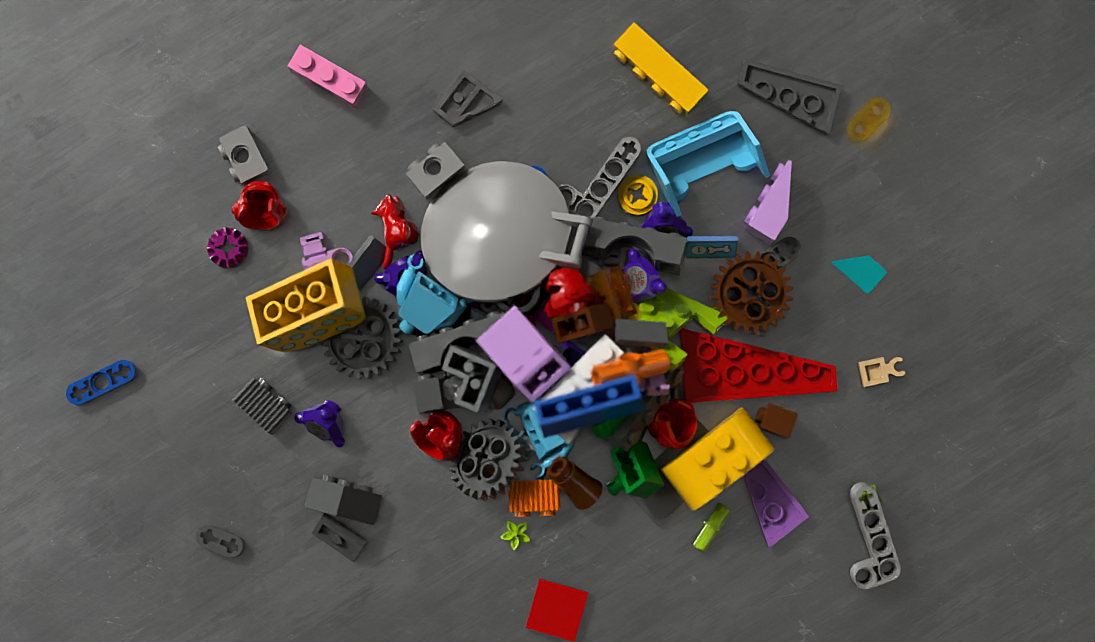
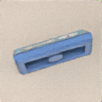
[686,236,738,258]

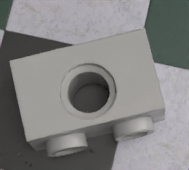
[218,125,271,186]
[406,142,465,200]

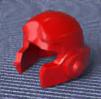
[232,181,287,230]
[544,268,595,318]
[647,398,698,449]
[410,410,463,461]

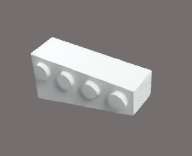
[532,334,625,445]

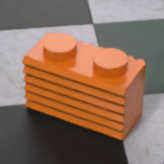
[508,480,561,517]

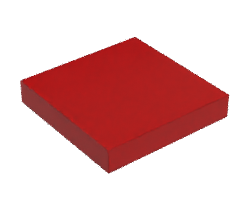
[526,578,589,642]

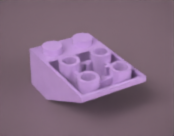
[744,159,792,245]
[476,306,571,403]

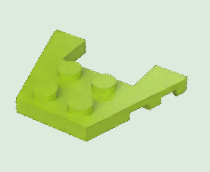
[626,288,727,372]

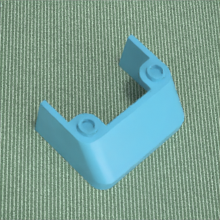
[646,111,770,217]

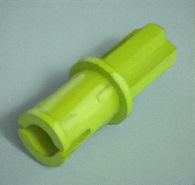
[694,503,733,552]

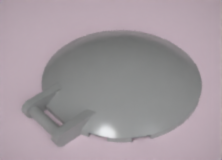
[421,161,593,302]

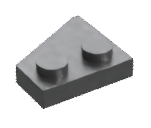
[433,70,502,126]

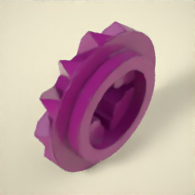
[207,227,248,268]

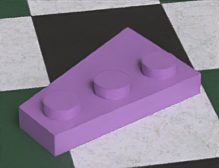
[743,458,809,548]

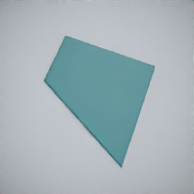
[830,255,887,294]

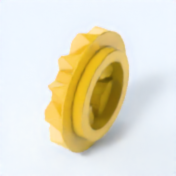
[617,175,658,215]

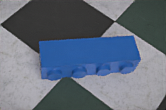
[534,374,645,438]

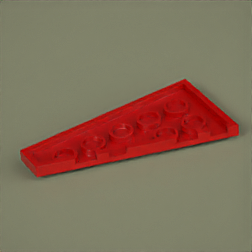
[679,328,838,403]

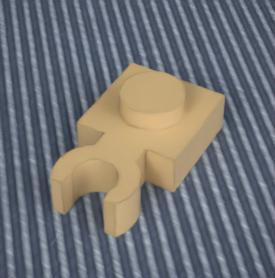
[858,357,906,387]

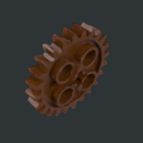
[710,251,794,334]

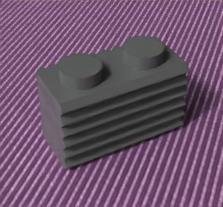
[233,377,293,435]

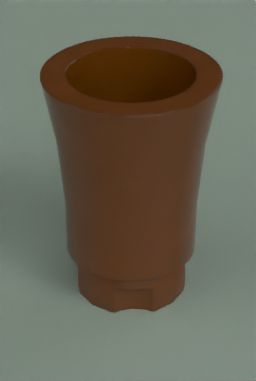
[547,456,603,510]

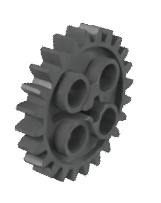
[321,296,403,379]
[449,418,527,501]

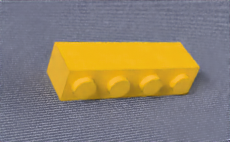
[613,22,708,116]

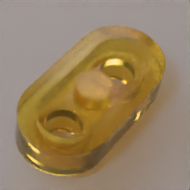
[847,97,890,142]

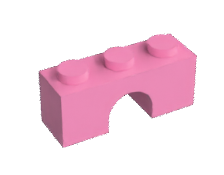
[288,45,368,108]

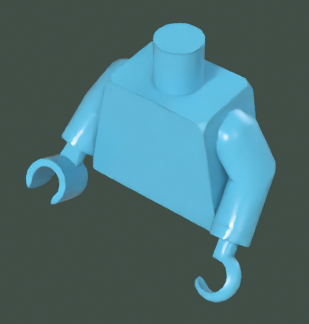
[396,254,473,335]
[503,397,579,479]

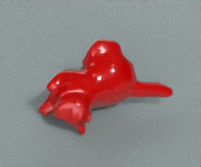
[371,194,419,269]

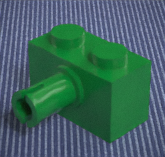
[606,441,664,499]

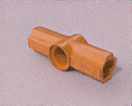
[591,349,670,386]

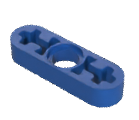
[66,360,137,405]

